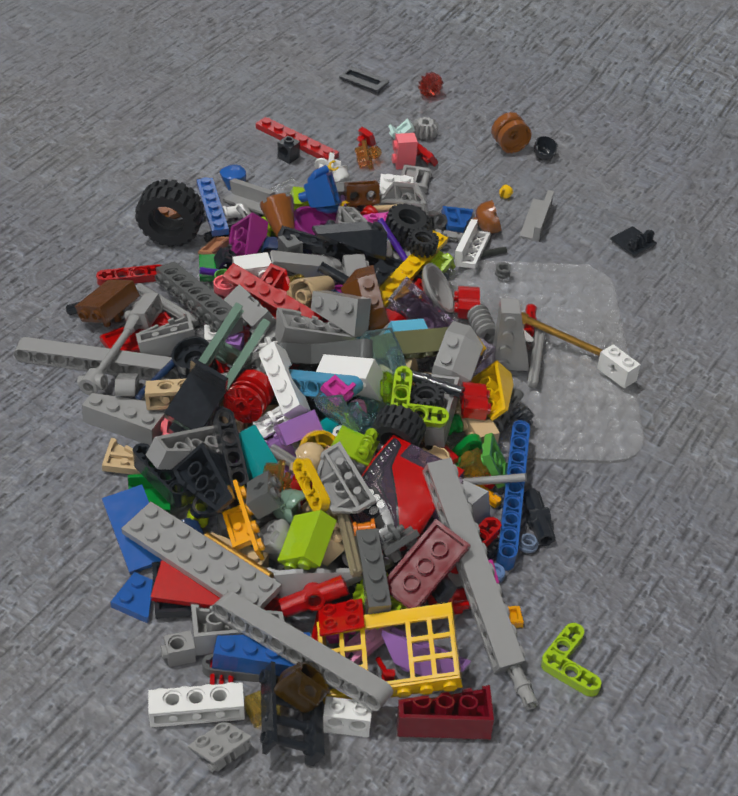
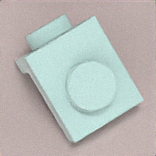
[388,118,415,139]

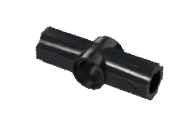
[523,488,555,546]

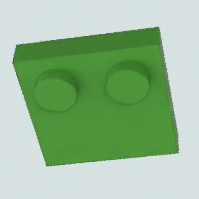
[481,433,507,488]

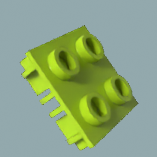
[331,425,379,466]

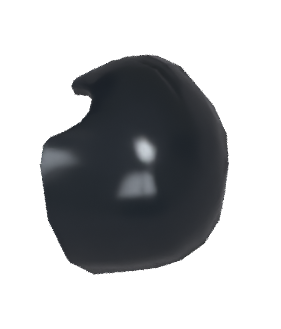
[533,136,558,160]

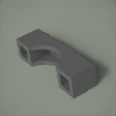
[355,528,391,615]

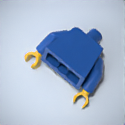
[298,160,349,214]

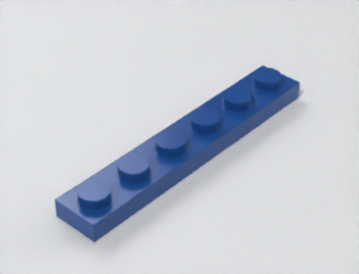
[196,177,229,236]

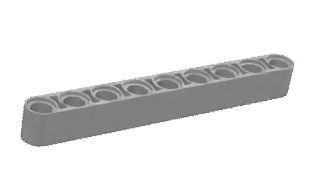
[14,337,180,380]
[212,591,393,711]

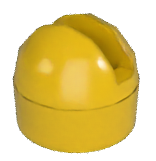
[499,185,513,199]

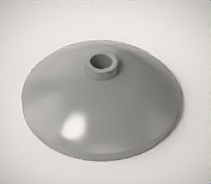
[422,263,455,314]

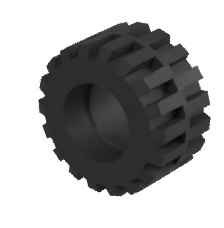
[385,203,430,248]
[371,404,426,457]

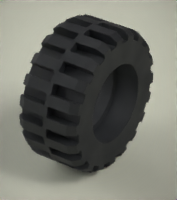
[135,179,205,247]

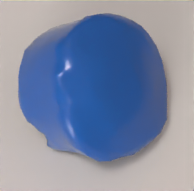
[220,165,246,190]

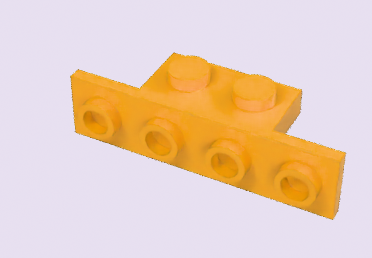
[222,479,266,561]

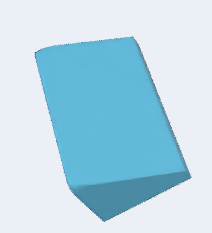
[385,319,428,333]

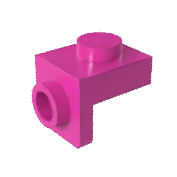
[320,375,356,406]

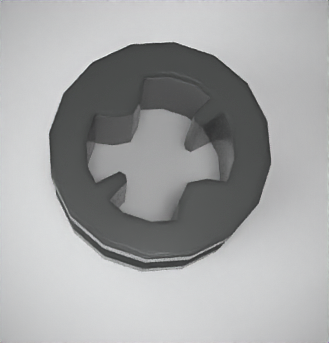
[495,262,511,279]

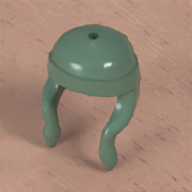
[273,489,306,525]

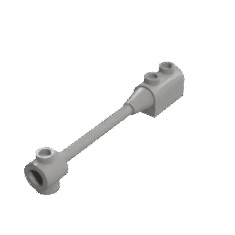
[77,293,163,395]

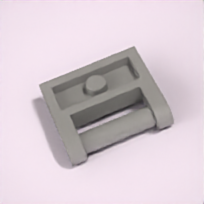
[401,165,432,194]

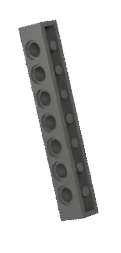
[155,261,243,335]

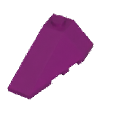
[229,212,268,256]

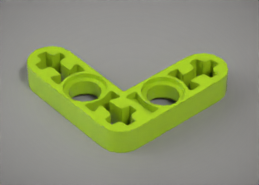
[391,366,449,428]
[541,623,601,697]

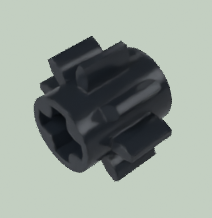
[510,405,535,426]

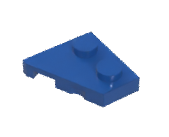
[441,206,474,233]
[110,572,153,623]

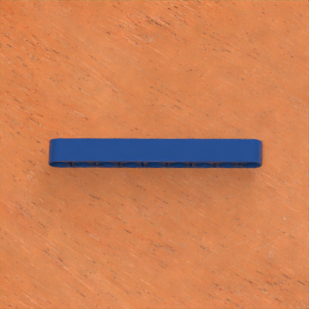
[496,420,530,571]

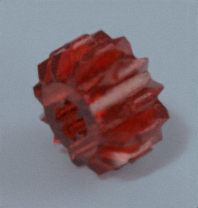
[418,71,444,98]

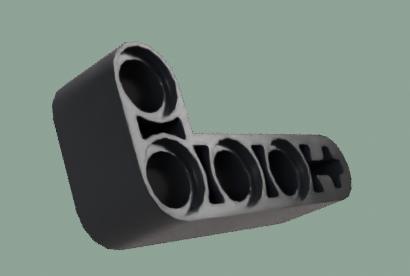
[133,443,197,508]

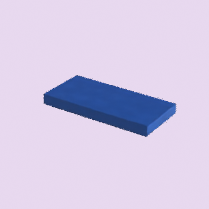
[102,485,162,575]

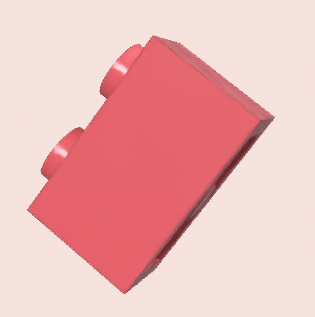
[391,133,418,170]

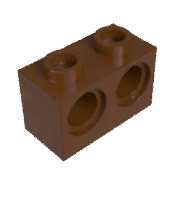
[344,180,380,208]

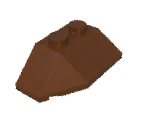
[341,265,388,336]

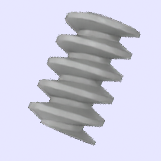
[467,305,496,344]

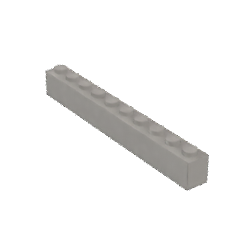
[422,458,525,674]

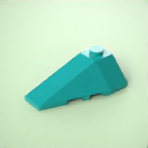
[238,425,291,492]

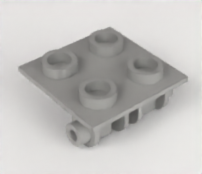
[188,721,252,772]

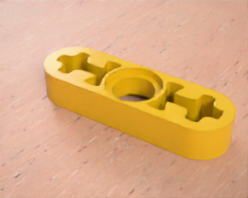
[293,458,330,512]

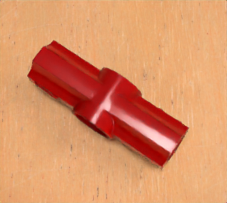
[279,575,349,618]

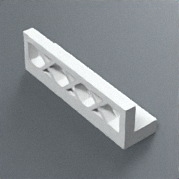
[455,219,491,269]

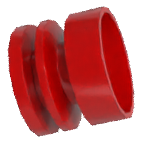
[223,370,275,423]

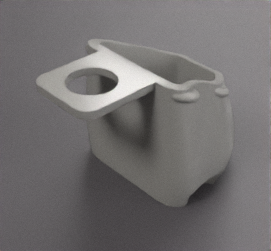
[252,519,290,570]

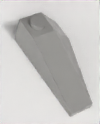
[274,568,363,598]

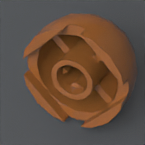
[473,200,502,234]

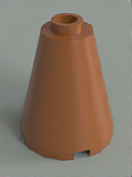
[259,193,295,237]

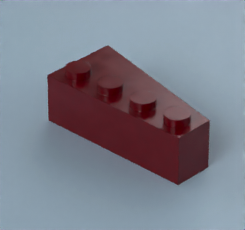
[396,685,494,739]

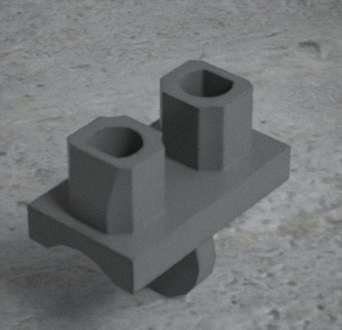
[381,524,420,563]

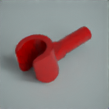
[375,657,395,681]

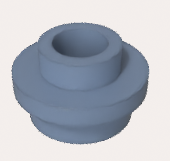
[518,533,538,553]

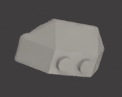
[380,181,429,216]
[432,321,483,386]
[317,441,377,514]

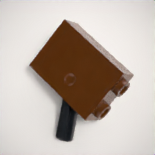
[66,280,140,328]

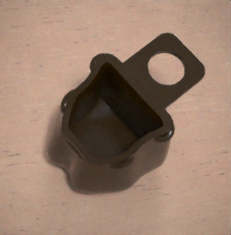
[274,662,330,713]

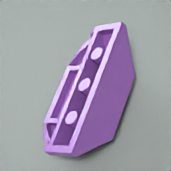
[381,626,471,676]

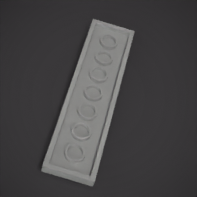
[121,502,282,609]

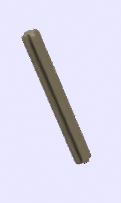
[337,513,363,578]

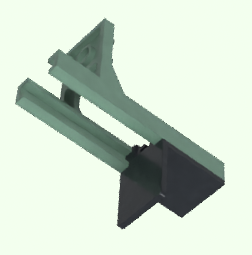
[164,302,270,434]

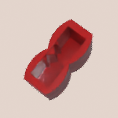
[454,286,480,319]
[460,381,491,420]

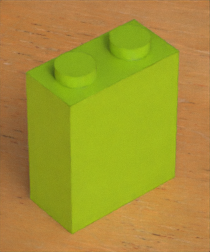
[277,510,337,570]

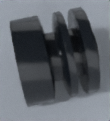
[171,337,219,379]

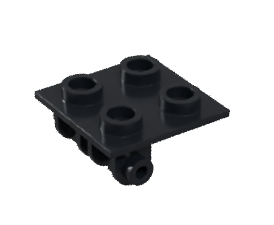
[610,226,657,256]

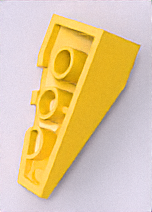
[471,360,513,421]

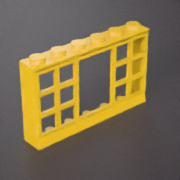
[317,602,463,704]

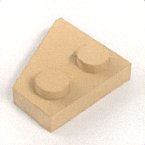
[102,438,141,475]

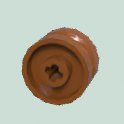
[491,112,532,153]

